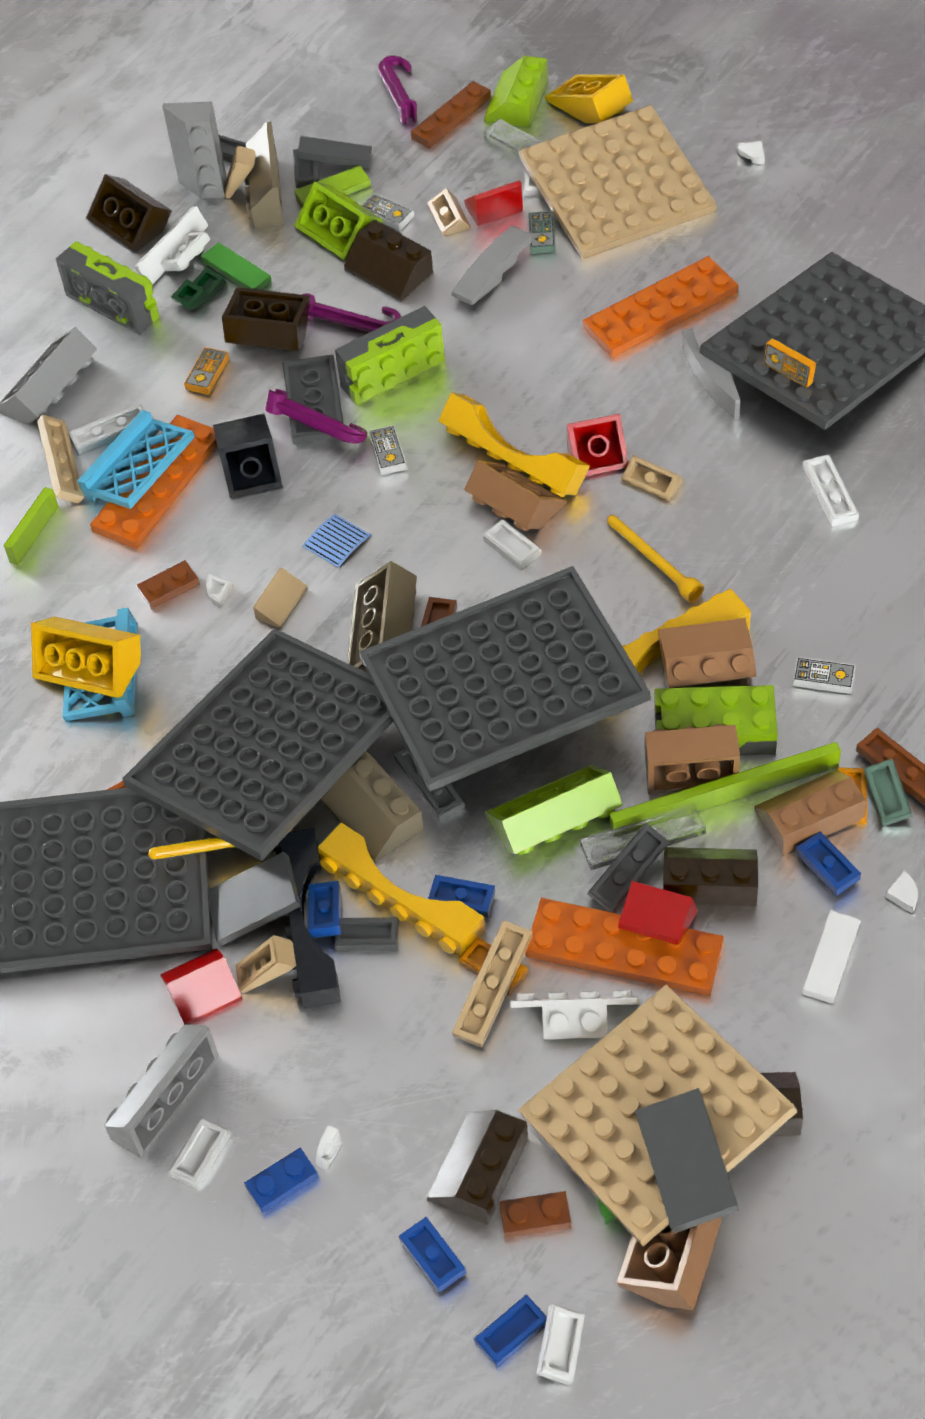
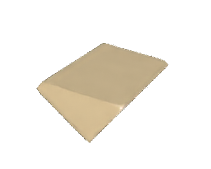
[427,188,471,236]
[621,455,684,501]
[253,568,307,628]

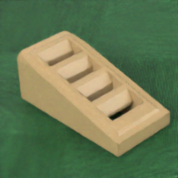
[224,146,256,199]
[235,935,296,993]

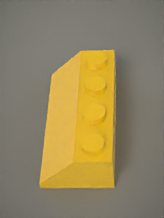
[31,617,141,698]

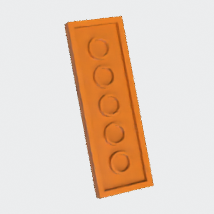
[582,256,739,358]
[90,415,217,549]
[525,898,724,996]

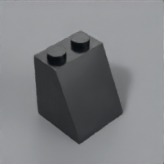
[213,413,283,498]

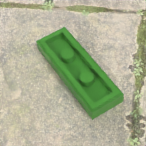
[201,243,272,290]

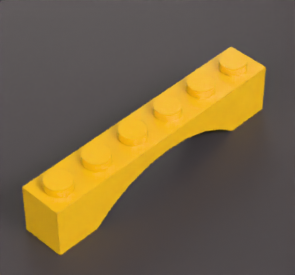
[438,392,590,497]
[622,588,751,675]
[318,822,486,957]

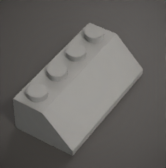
[162,102,227,198]
[0,327,97,424]
[105,1025,219,1159]

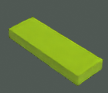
[294,166,371,207]
[4,487,59,565]

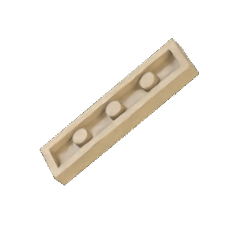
[37,415,84,504]
[452,920,533,1048]

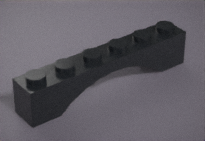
[274,828,341,1009]

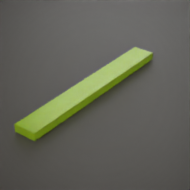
[610,742,841,838]

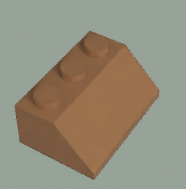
[464,461,567,531]
[658,618,757,688]
[644,724,740,794]
[754,770,866,856]
[616,1217,723,1310]

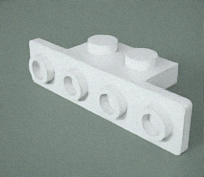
[135,206,210,285]
[510,990,639,1039]

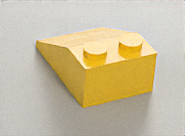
[544,74,633,124]

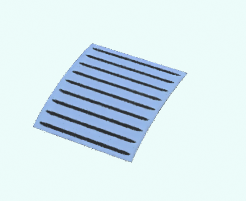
[303,514,371,568]

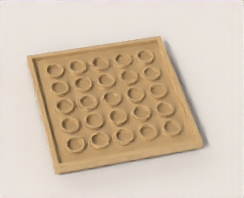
[519,105,717,260]
[518,985,797,1246]

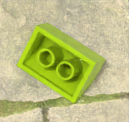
[484,56,548,128]
[294,181,383,260]

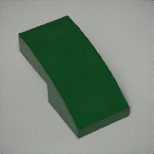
[171,267,227,311]

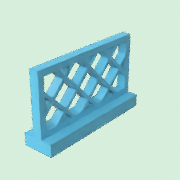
[77,410,195,509]
[62,608,138,722]

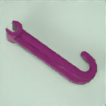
[378,55,417,125]
[302,293,401,332]
[264,389,367,443]

